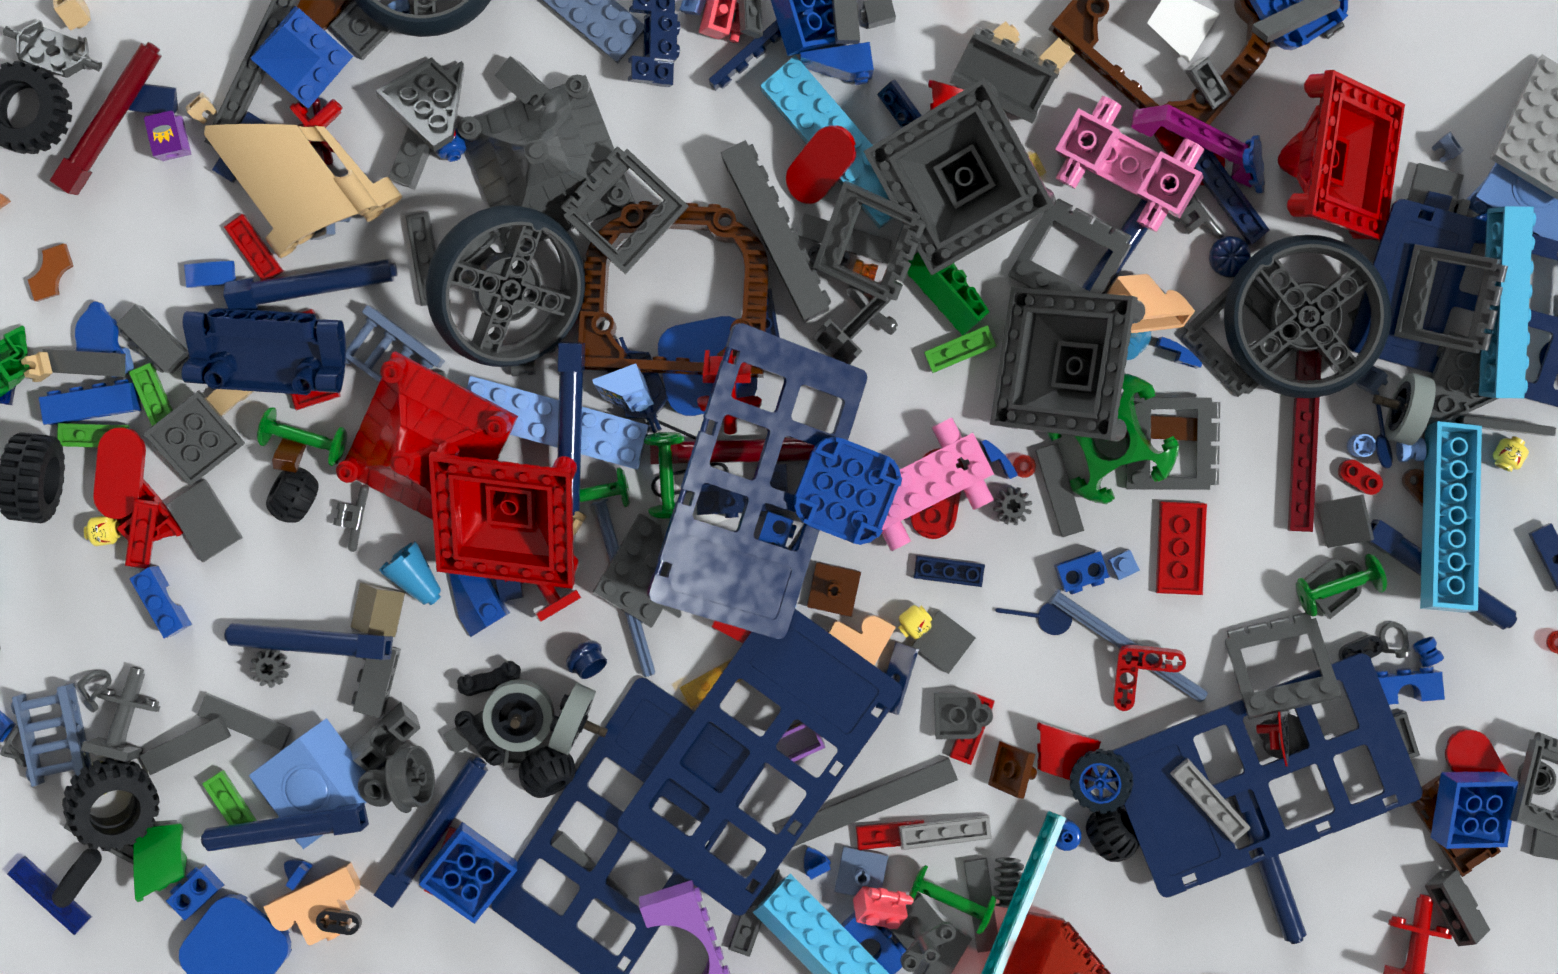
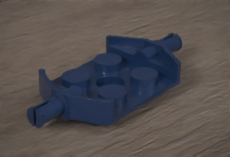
[607,337,669,433]

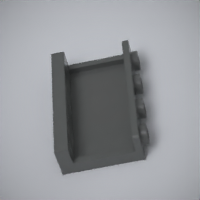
[950,27,1059,124]

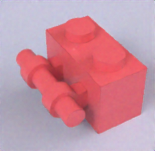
[698,0,743,43]
[853,886,914,929]

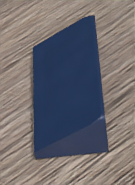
[128,84,178,114]

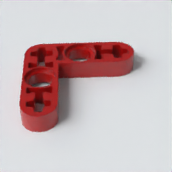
[1114,645,1186,711]

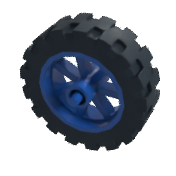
[1070,749,1133,814]

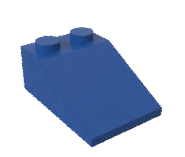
[800,42,874,85]

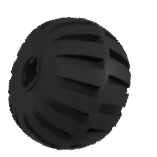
[266,467,319,523]
[519,746,575,798]
[1086,807,1139,862]

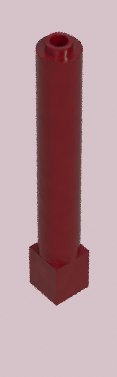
[49,42,162,195]
[650,438,815,464]

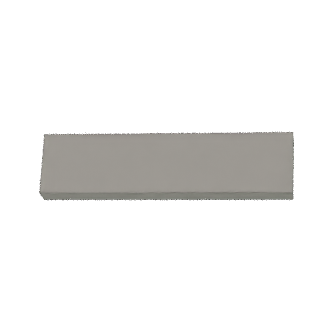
[1170,758,1250,843]
[899,815,992,850]

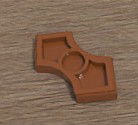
[27,244,74,302]

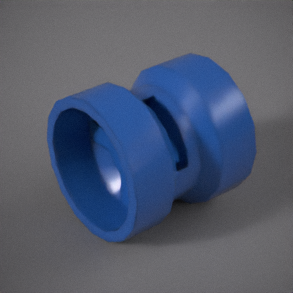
[1412,636,1444,667]

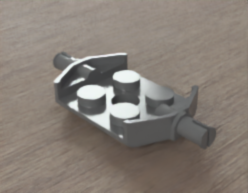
[3,20,102,78]

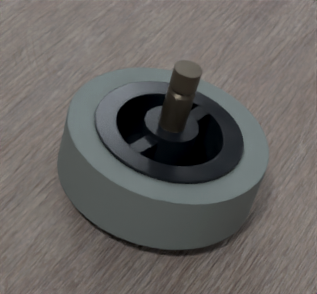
[1372,373,1436,446]
[483,679,554,752]
[548,683,608,755]

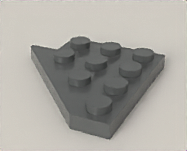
[376,57,464,152]
[1428,331,1499,424]
[593,513,682,628]

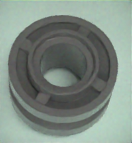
[1517,761,1556,795]

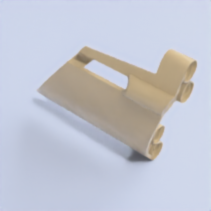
[204,124,402,258]

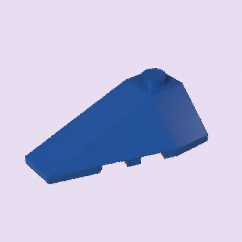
[449,573,510,637]

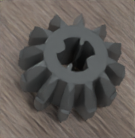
[993,487,1032,525]
[249,649,291,688]

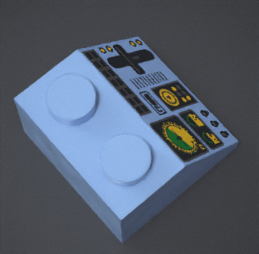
[592,364,654,412]

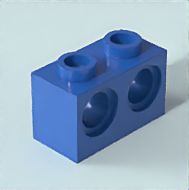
[758,511,797,550]
[1054,550,1109,594]
[166,865,225,921]

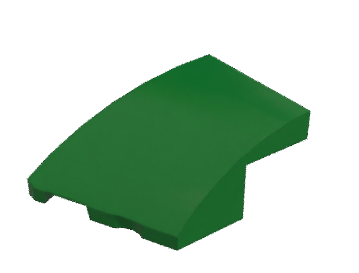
[0,325,29,397]
[133,824,187,902]

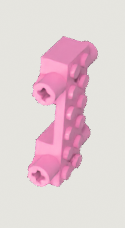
[1055,96,1204,232]
[882,417,994,551]

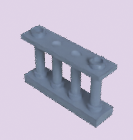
[346,305,445,382]
[11,683,92,787]

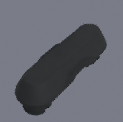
[457,661,521,696]
[454,711,505,766]
[52,848,102,908]

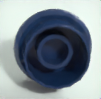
[1209,236,1251,278]
[566,640,607,679]

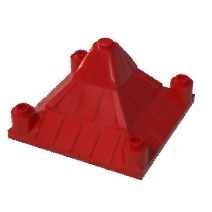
[1277,70,1405,241]
[336,351,518,520]
[429,442,579,589]

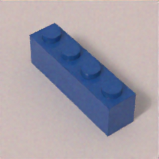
[39,379,142,425]

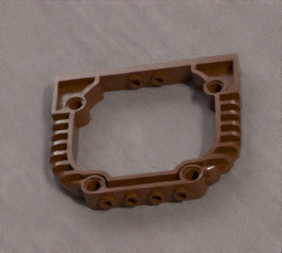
[1048,0,1271,140]
[578,201,769,378]

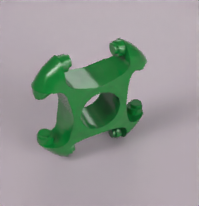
[1047,373,1179,504]

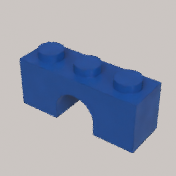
[129,566,192,638]
[1376,666,1445,705]
[841,911,907,974]

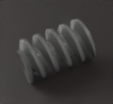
[993,857,1024,908]

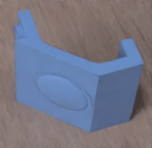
[1466,163,1558,241]
[248,718,367,850]

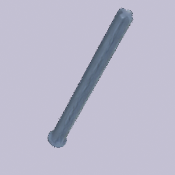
[590,498,655,677]
[1048,588,1208,702]

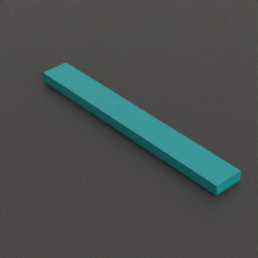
[981,811,1066,974]

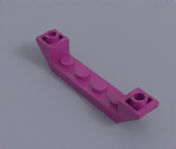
[1131,104,1254,188]

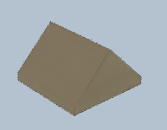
[351,582,406,637]

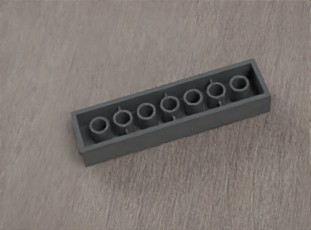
[721,140,831,323]

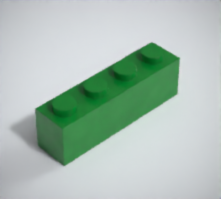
[907,252,990,336]

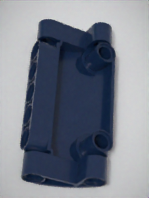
[181,308,346,395]

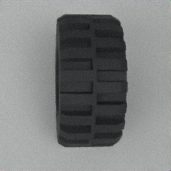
[0,61,72,154]
[0,432,65,524]
[62,758,160,851]

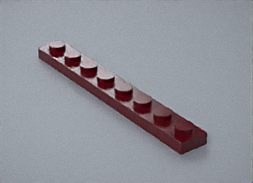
[1288,350,1322,532]

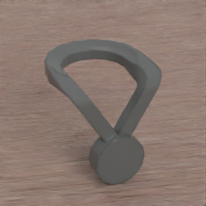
[1379,622,1411,658]
[77,670,112,713]
[0,725,27,767]

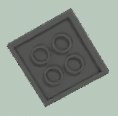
[144,390,245,486]

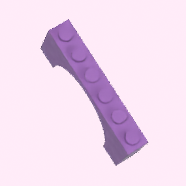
[639,880,730,974]

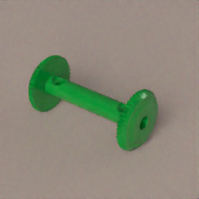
[257,407,347,466]
[644,432,685,519]
[580,467,630,507]
[1296,554,1387,617]
[909,865,996,934]

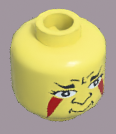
[1493,436,1529,472]
[84,516,121,546]
[898,605,933,639]

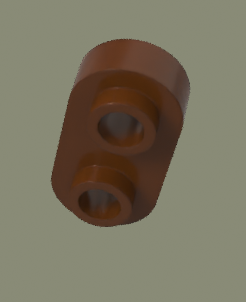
[1402,469,1424,507]

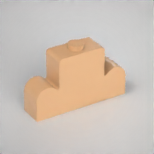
[1107,274,1195,333]
[829,614,896,665]
[264,862,361,945]

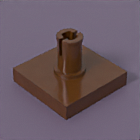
[807,562,861,617]
[988,741,1037,799]

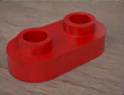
[1338,460,1383,495]

